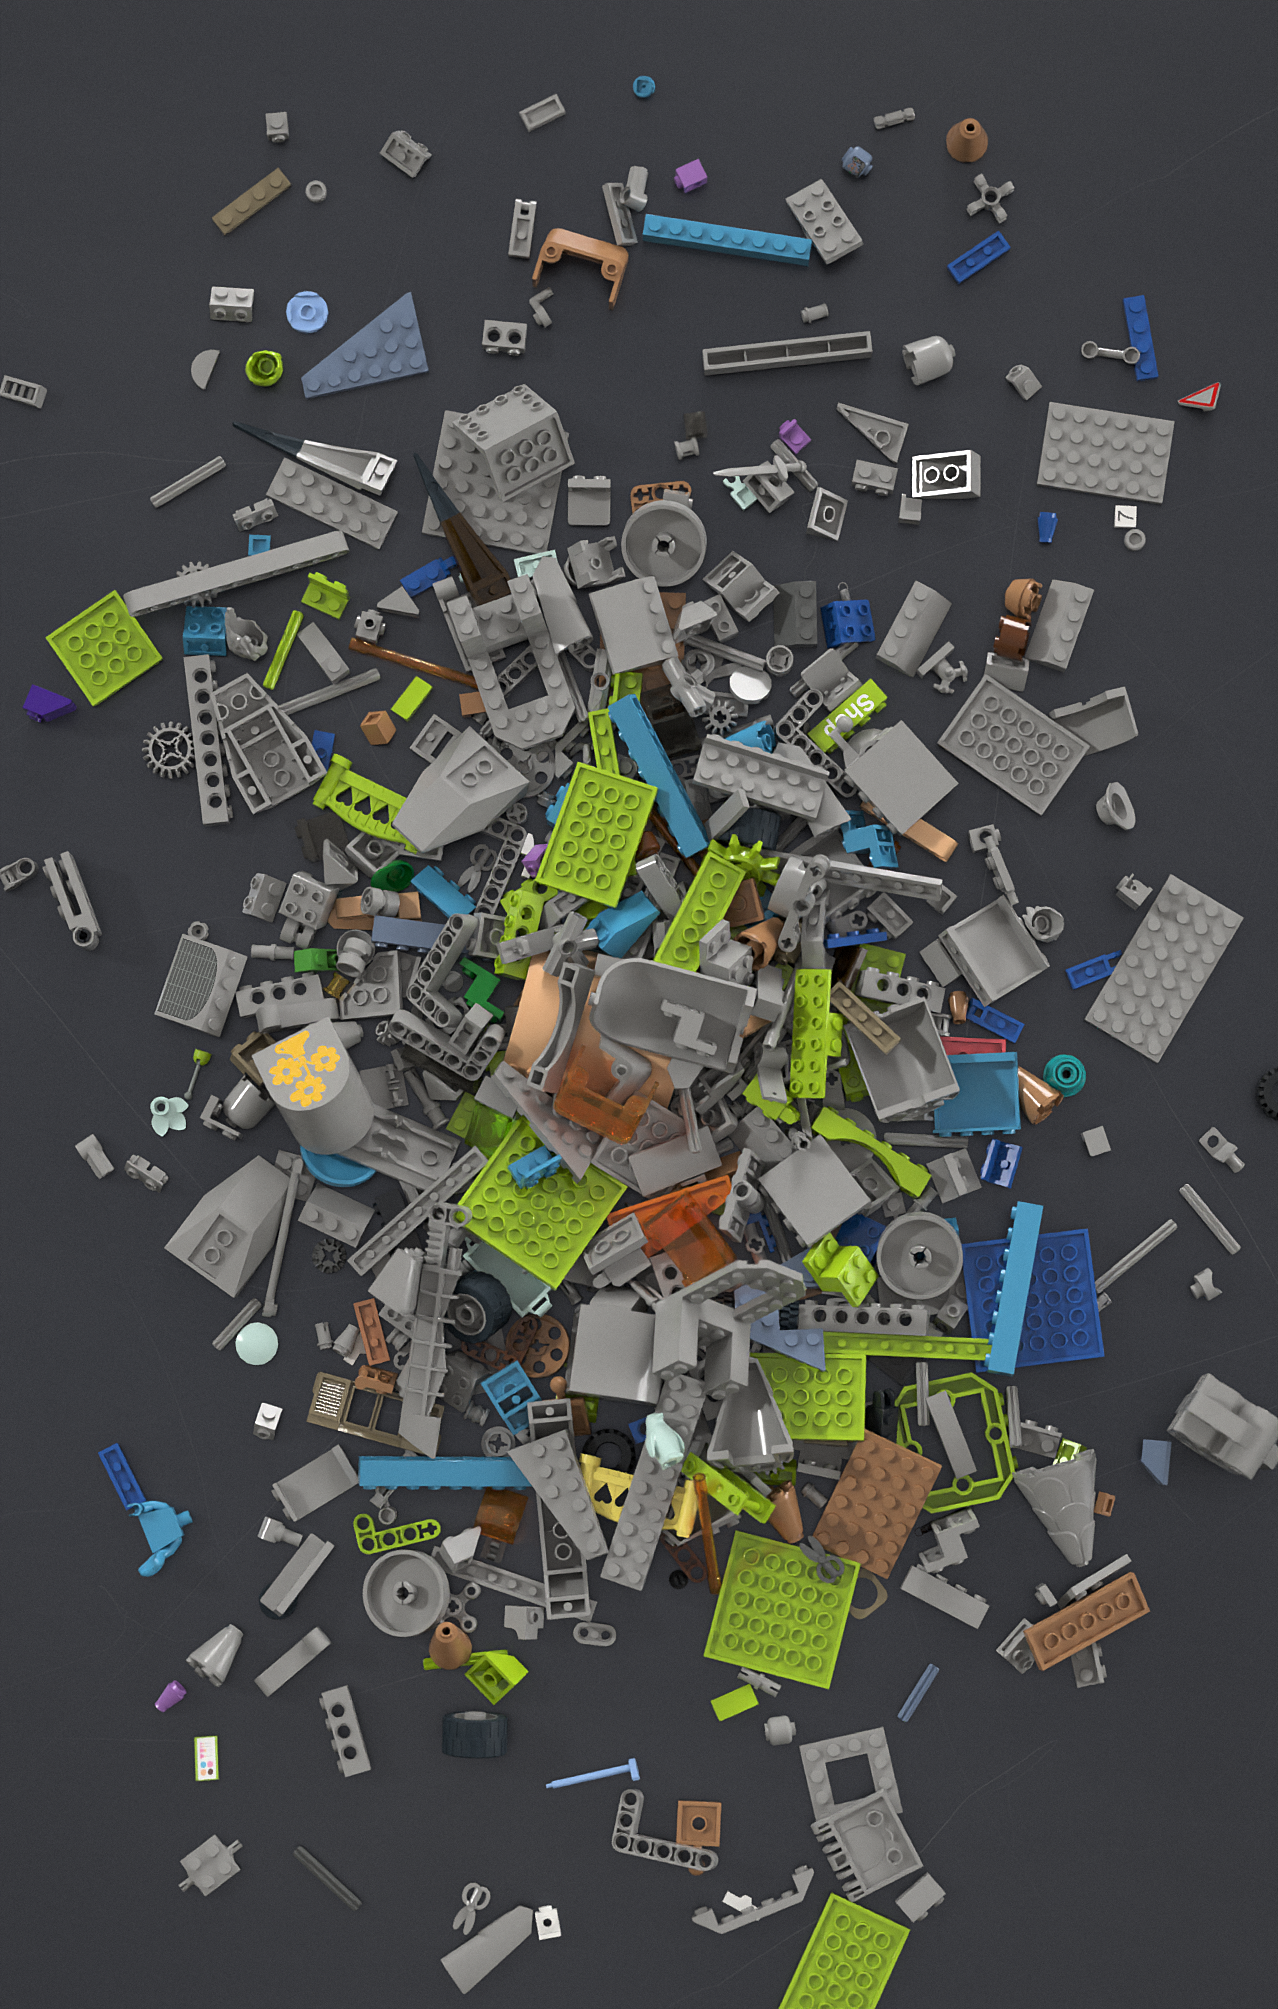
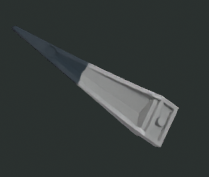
[232,421,397,496]

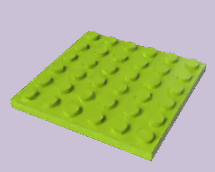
[456,1115,628,1291]
[703,1530,861,1689]

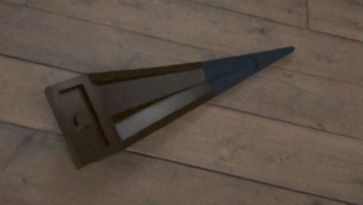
[413,453,511,606]

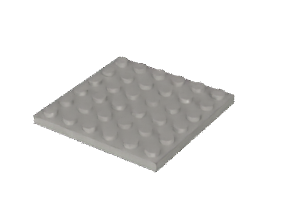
[422,410,569,554]

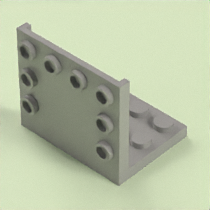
[452,384,575,502]

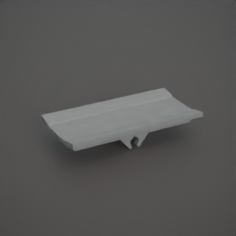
[335,1104,461,1191]

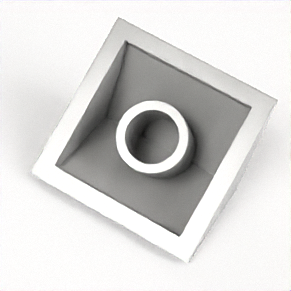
[806,487,848,541]

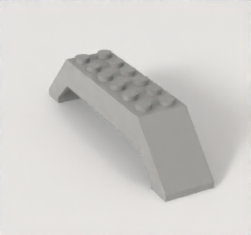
[527,1398,591,1620]

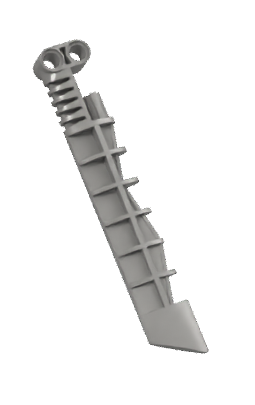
[398,1202,472,1459]

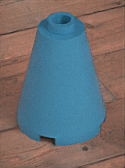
[724,721,777,754]

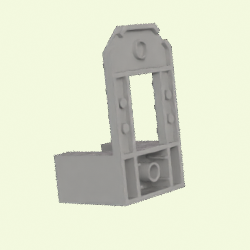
[447,574,576,750]
[652,1260,806,1400]

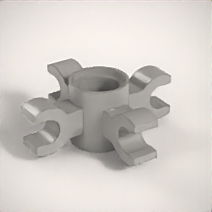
[966,174,1015,224]

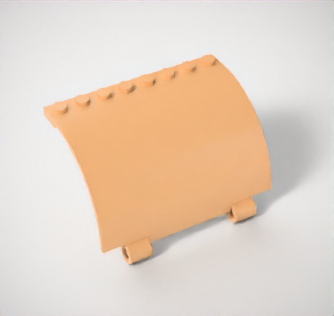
[503,950,674,1109]

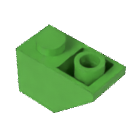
[294,948,339,973]

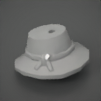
[1096,782,1136,830]

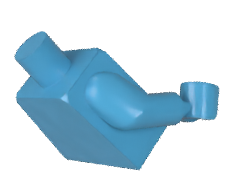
[127,1500,193,1577]

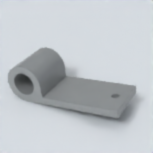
[754,1043,789,1104]

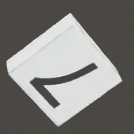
[1114,505,1137,529]

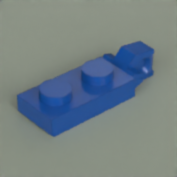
[400,556,457,599]

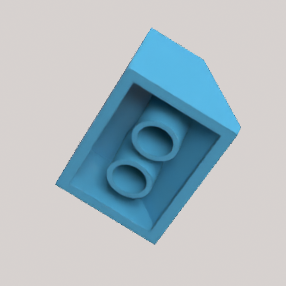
[411,865,476,925]

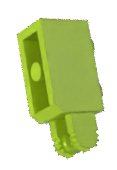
[742,1074,801,1125]

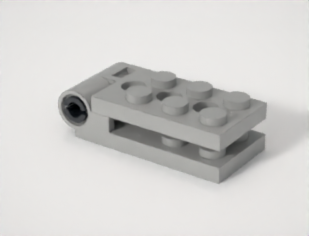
[43,851,102,951]

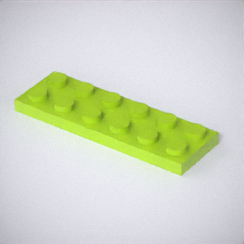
[653,851,746,972]

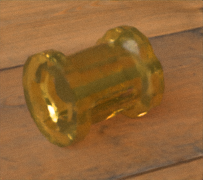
[323,972,350,1000]

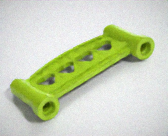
[312,753,419,855]

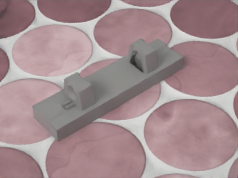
[497,923,567,964]

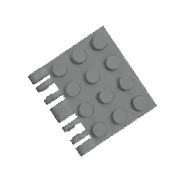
[811,1788,923,1902]

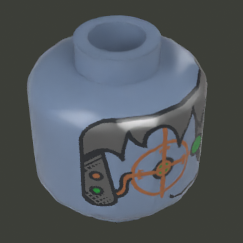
[841,146,873,178]

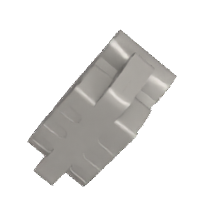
[1167,1373,1278,1480]

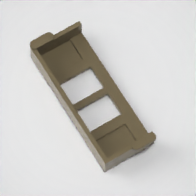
[307,1372,446,1455]

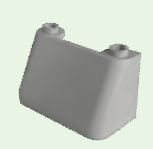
[368,1247,427,1316]

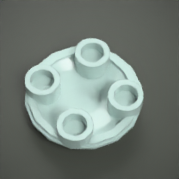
[235,1322,278,1365]

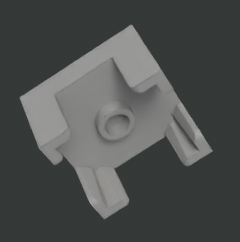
[567,536,626,589]

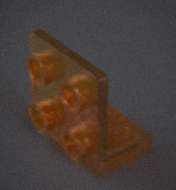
[473,1486,528,1545]

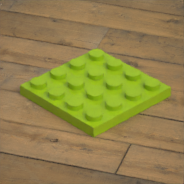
[45,590,164,707]

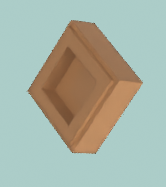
[1094,1492,1115,1517]

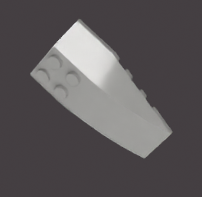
[210,673,327,815]

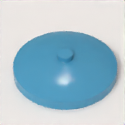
[300,1145,377,1187]

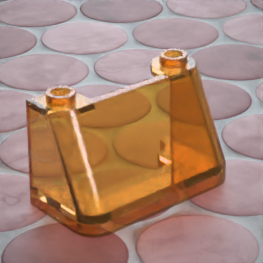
[642,1190,737,1288]

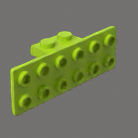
[789,969,843,1099]

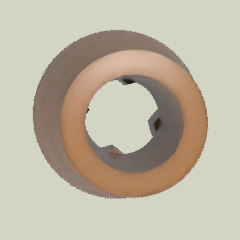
[948,991,969,1024]

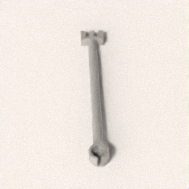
[262,1157,303,1318]

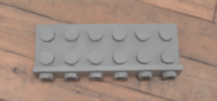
[692,734,830,821]

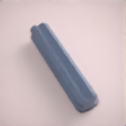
[898,1664,939,1722]

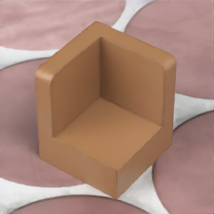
[459,692,486,718]
[360,711,396,745]

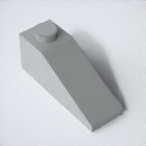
[297,622,351,684]

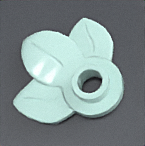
[150,1097,189,1137]

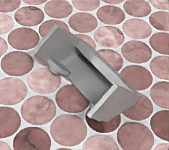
[552,1035,652,1127]

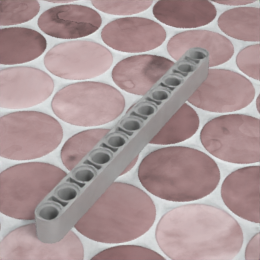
[123,530,349,617]

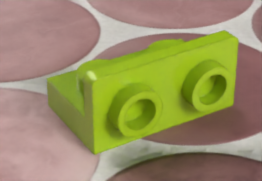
[609,672,643,706]

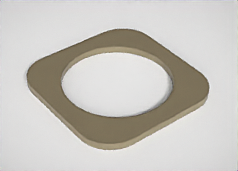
[849,1568,887,1619]

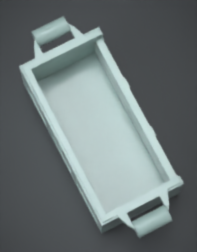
[463,1237,553,1318]

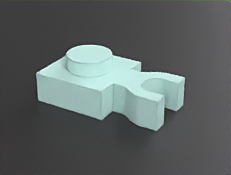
[723,476,758,511]

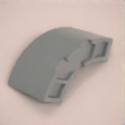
[1048,687,1138,756]

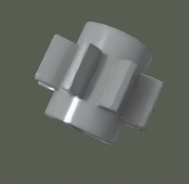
[376,1019,400,1047]

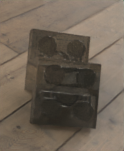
[641,684,702,759]

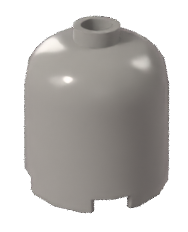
[902,336,955,385]
[223,1075,275,1129]

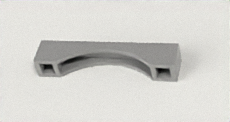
[526,962,595,1093]

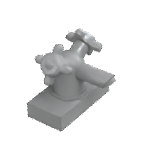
[916,642,968,694]

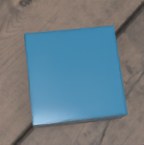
[248,535,271,556]

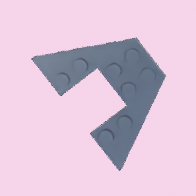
[734,1249,826,1372]

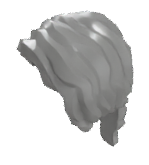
[225,607,268,661]

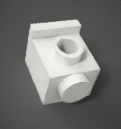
[535,1905,561,1940]

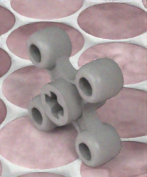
[433,1582,481,1633]

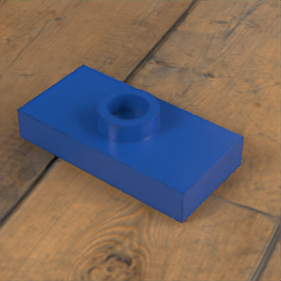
[312,730,336,771]

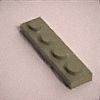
[212,168,291,236]
[830,981,901,1055]

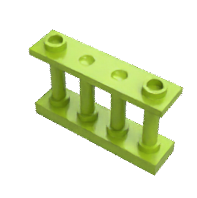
[681,1452,776,1524]

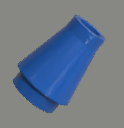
[1037,512,1058,543]

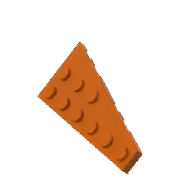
[607,1174,732,1259]

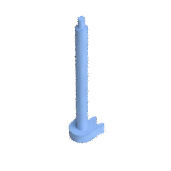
[546,1758,640,1789]

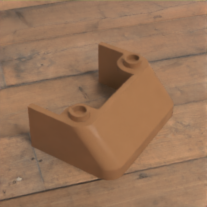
[532,228,628,310]

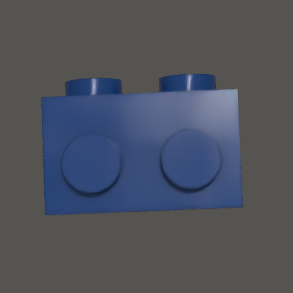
[980,1138,1023,1188]

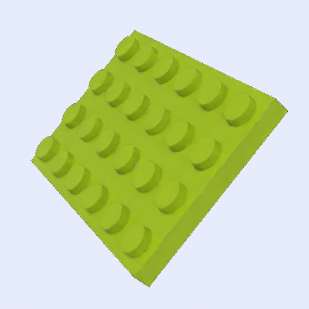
[535,762,659,909]
[749,1353,867,1441]
[778,1892,910,2009]

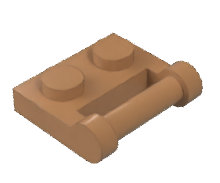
[355,1365,398,1394]

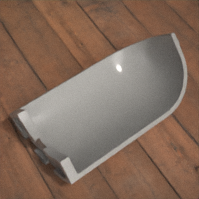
[588,958,757,1074]

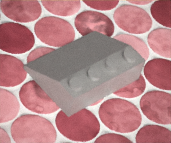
[589,576,678,675]

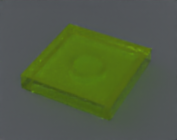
[464,1104,513,1157]

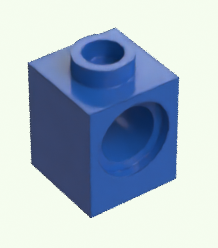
[628,1417,647,1444]

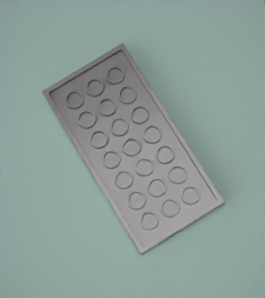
[1084,874,1243,1063]

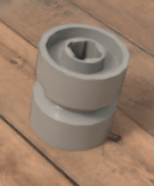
[765,645,793,677]
[360,887,400,918]
[280,917,317,949]
[336,937,373,977]

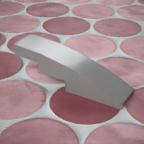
[925,1391,977,1479]

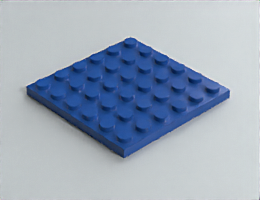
[961,1228,1105,1373]

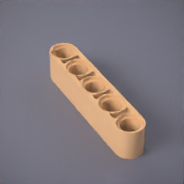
[859,801,958,862]

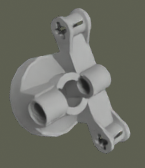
[768,854,830,952]

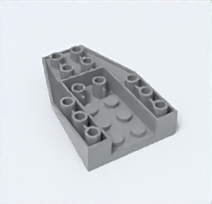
[392,726,529,853]
[164,1155,290,1298]

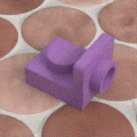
[778,419,811,455]

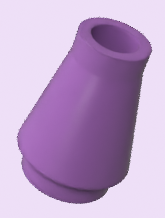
[155,1681,186,1713]

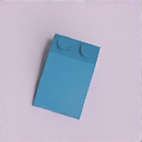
[586,891,660,959]

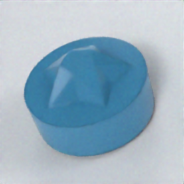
[633,76,655,97]

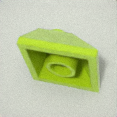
[464,1652,528,1705]

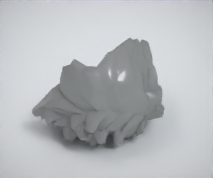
[1022,906,1065,943]

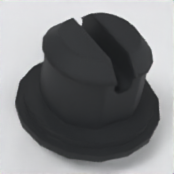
[669,1570,688,1589]

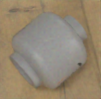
[764,1716,796,1746]

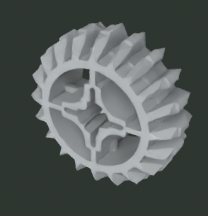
[142,721,196,779]

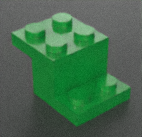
[460,957,506,1024]

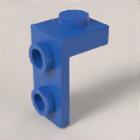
[747,1212,777,1253]

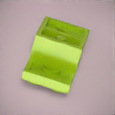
[802,1233,879,1307]

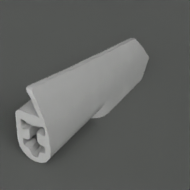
[533,556,593,655]

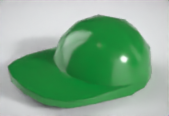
[370,860,414,892]

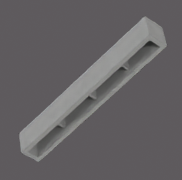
[702,331,872,376]

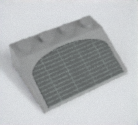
[154,934,247,1037]

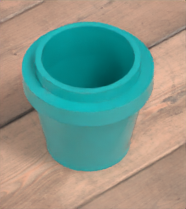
[1043,1054,1086,1097]

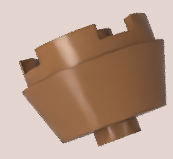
[1005,579,1042,620]

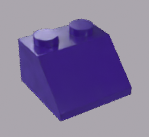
[22,684,77,723]

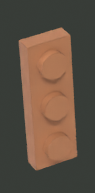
[353,1298,391,1366]

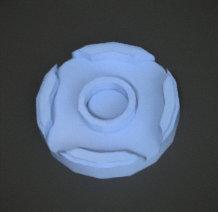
[286,291,328,334]

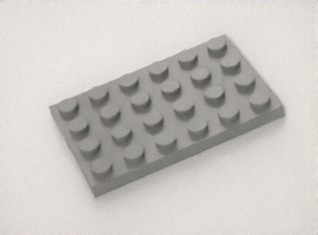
[1037,402,1175,505]
[937,674,1090,816]

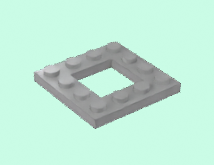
[799,1727,903,1830]

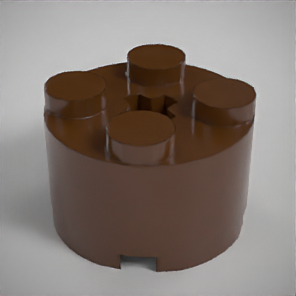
[993,615,1032,662]

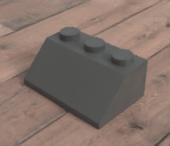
[773,581,817,649]

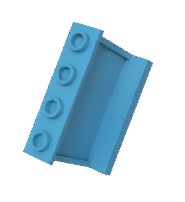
[933,1052,1021,1137]

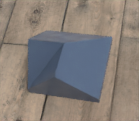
[1139,1439,1171,1485]

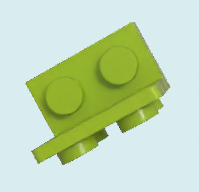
[301,572,350,620]

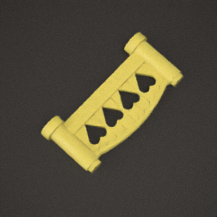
[579,1453,705,1538]

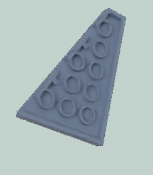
[301,292,429,400]

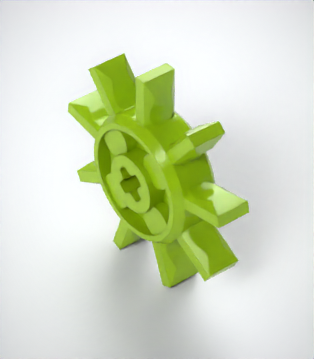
[701,834,780,897]

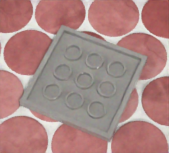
[590,1090,687,1200]

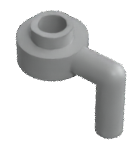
[529,287,553,327]

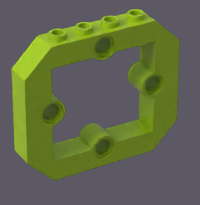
[894,1372,1018,1513]

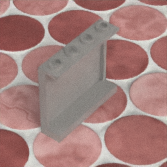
[843,720,958,836]
[772,829,876,928]
[938,895,1050,1007]
[758,1134,872,1250]

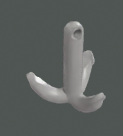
[569,742,594,766]

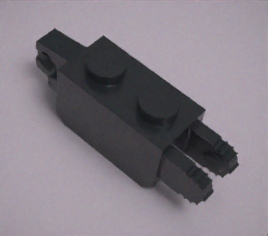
[865,1388,898,1444]

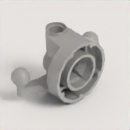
[828,716,893,770]

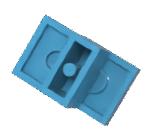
[840,810,899,869]
[481,1360,542,1436]

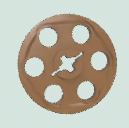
[505,1314,570,1378]

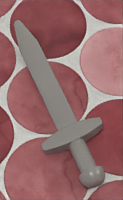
[713,456,807,481]

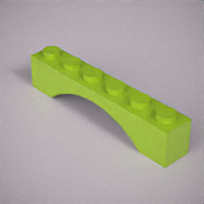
[810,1106,932,1199]

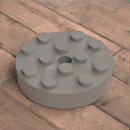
[621,500,707,587]
[877,1212,963,1299]
[363,1550,450,1637]

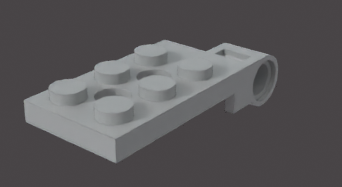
[432,576,506,673]

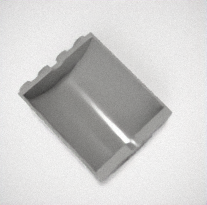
[844,996,960,1123]

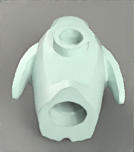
[645,1413,685,1470]

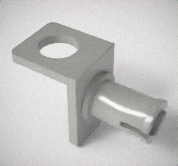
[1199,1127,1244,1173]

